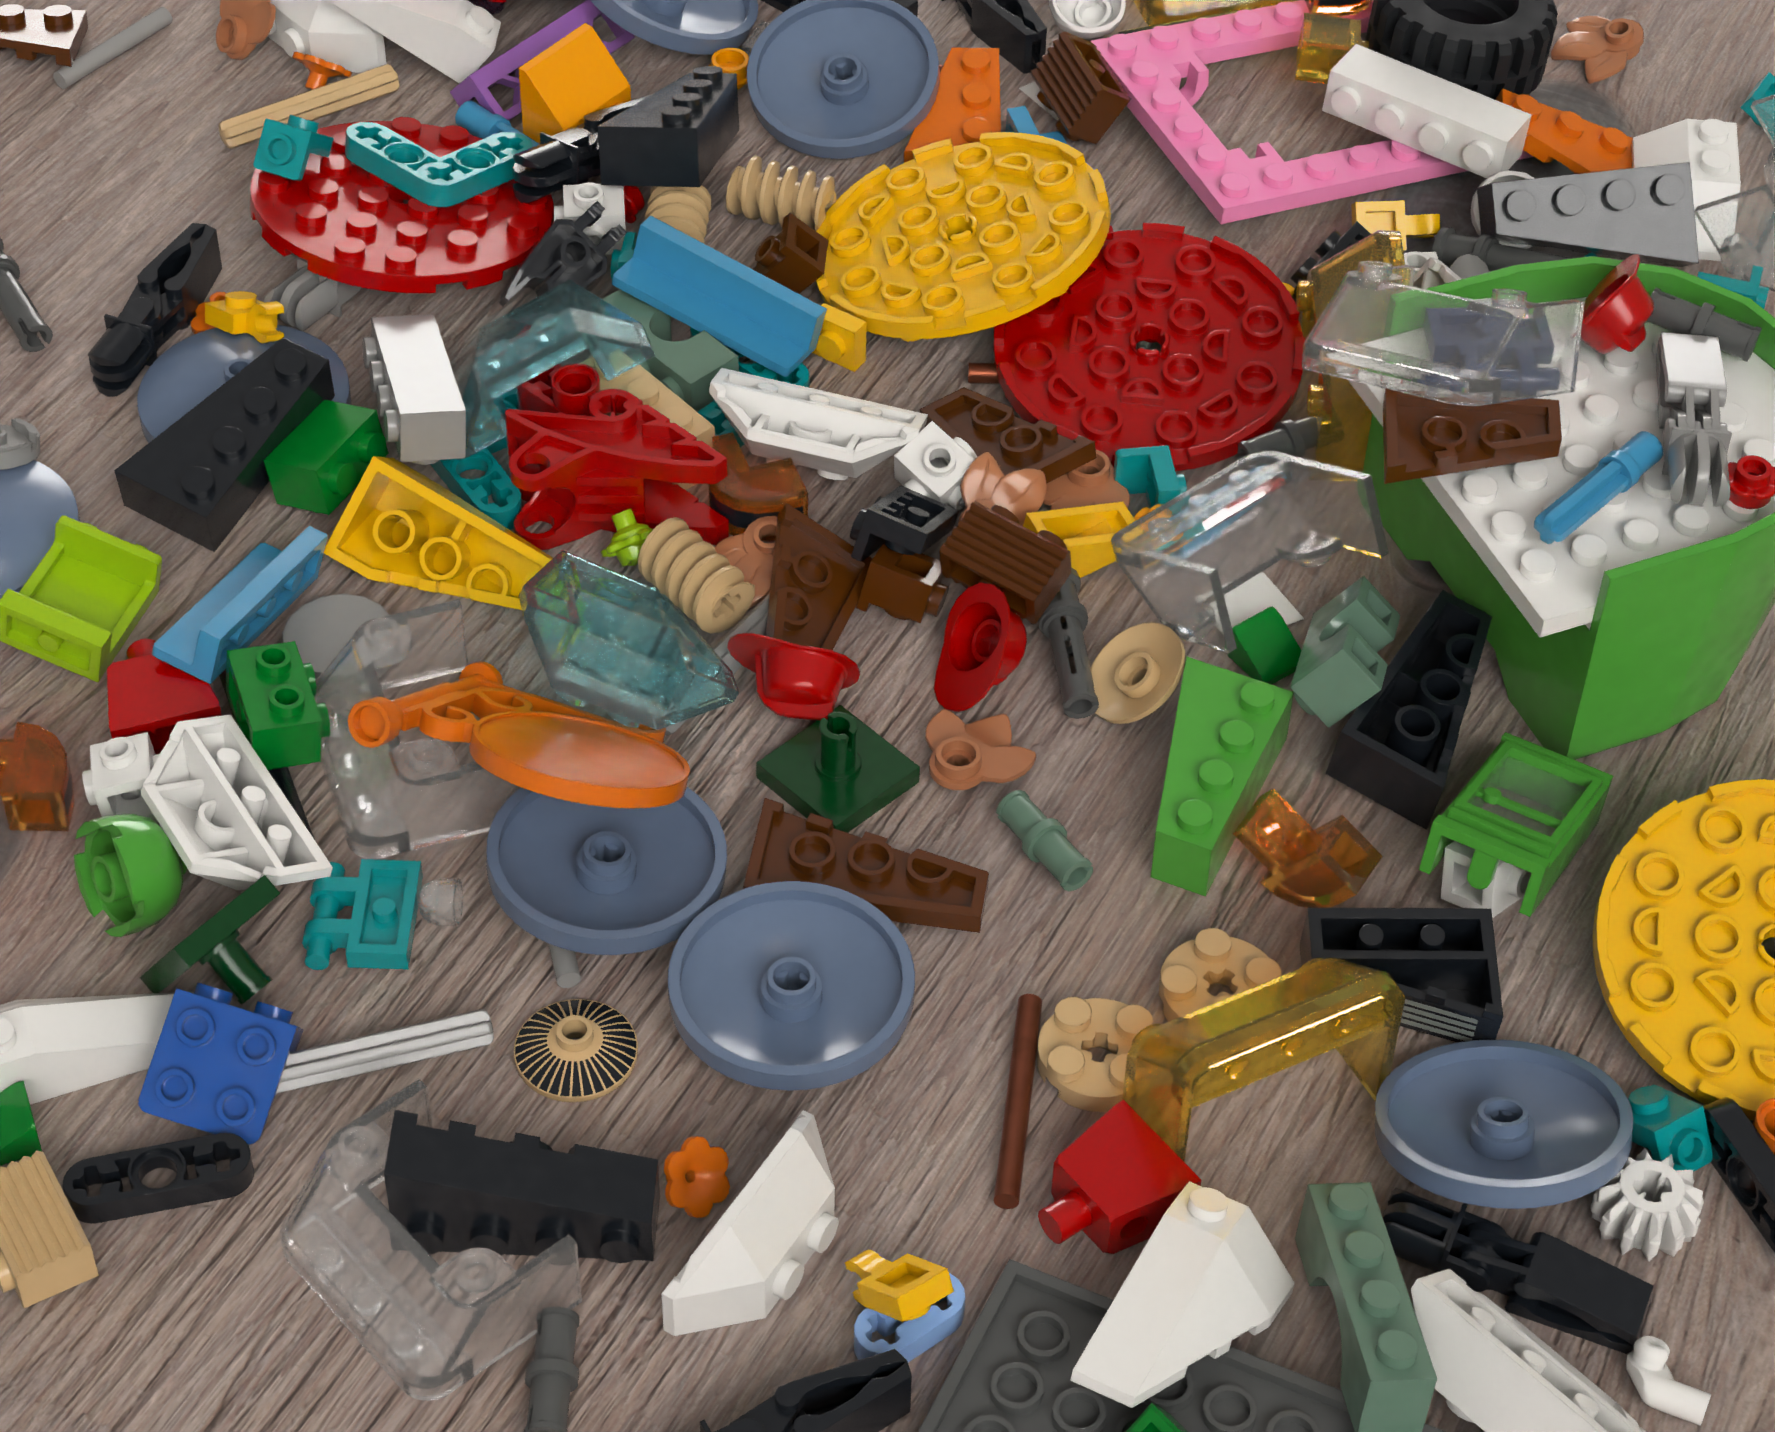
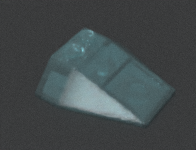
[461,280,655,458]
[519,550,739,730]

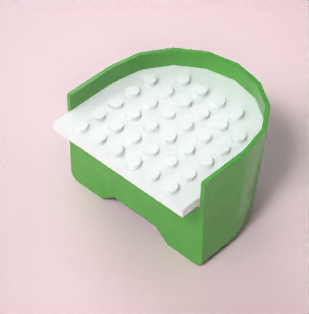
[1340,256,1775,760]

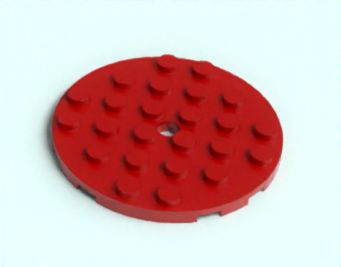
[250,117,554,293]
[993,223,1306,472]

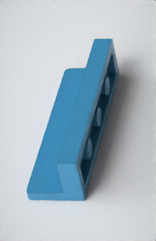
[612,216,827,377]
[152,526,328,684]

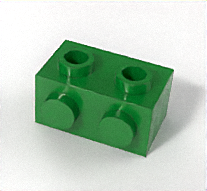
[263,400,389,515]
[226,641,330,770]

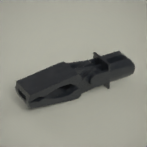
[942,0,1047,74]
[513,94,652,203]
[88,223,222,397]
[1382,1188,1654,1354]
[700,1349,912,1432]

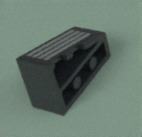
[1300,908,1503,1042]

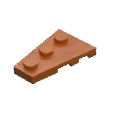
[904,47,1001,163]
[1495,88,1633,174]

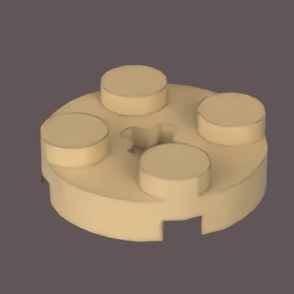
[1159,928,1282,1045]
[1037,997,1162,1112]

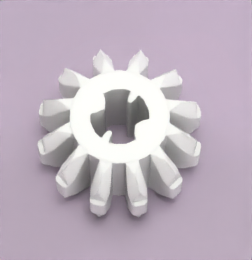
[1591,1148,1704,1262]

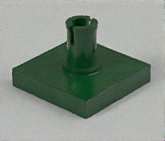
[756,705,920,833]
[140,875,280,1005]

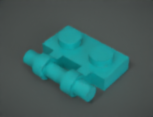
[302,859,423,970]

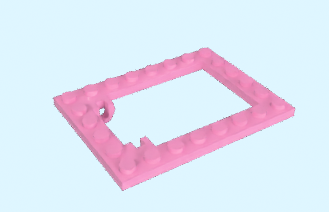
[1090,0,1534,224]

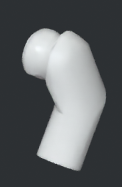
[1626,1336,1711,1426]

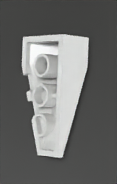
[0,992,194,1105]
[1070,1181,1295,1408]

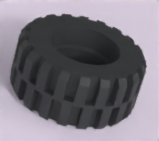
[1365,0,1558,100]

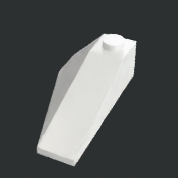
[328,0,501,84]

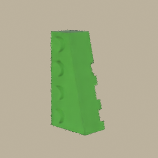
[1151,656,1294,897]

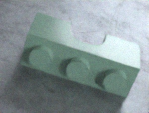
[589,289,739,412]
[1290,576,1401,728]

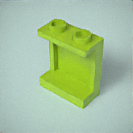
[0,515,162,683]

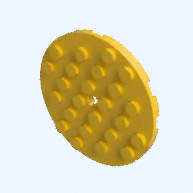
[815,132,1111,342]
[1593,779,1775,1121]

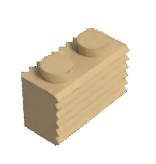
[0,1151,99,1308]

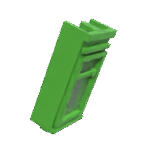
[1419,732,1613,917]

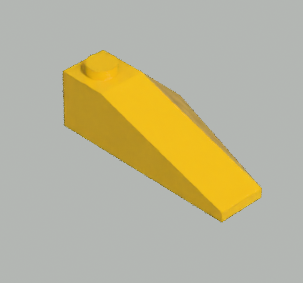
[324,456,563,612]

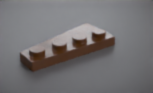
[743,798,989,933]

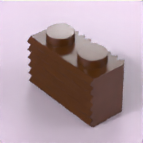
[1031,31,1131,144]
[939,501,1071,624]

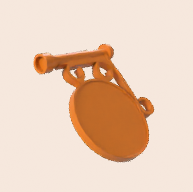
[348,661,690,808]

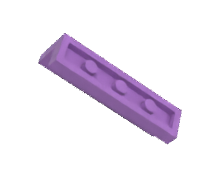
[450,0,635,121]

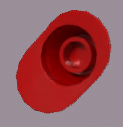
[1565,254,1655,354]
[934,582,1027,712]
[727,633,861,721]

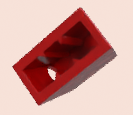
[107,639,222,754]
[1038,1099,1202,1254]

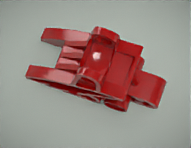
[505,359,729,550]

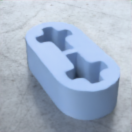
[854,1273,965,1362]

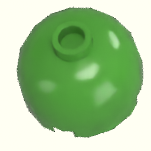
[74,814,187,937]

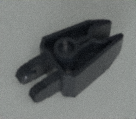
[499,201,627,326]

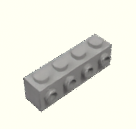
[362,314,466,465]

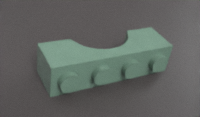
[1295,1182,1437,1432]

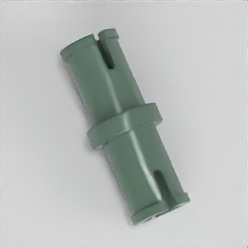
[996,790,1093,891]

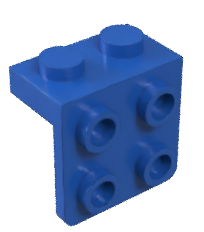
[138,982,303,1144]

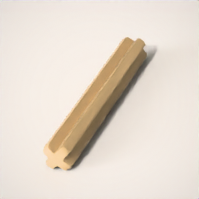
[219,64,399,149]

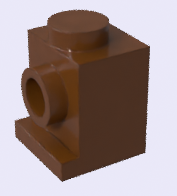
[753,213,828,294]
[856,541,949,623]

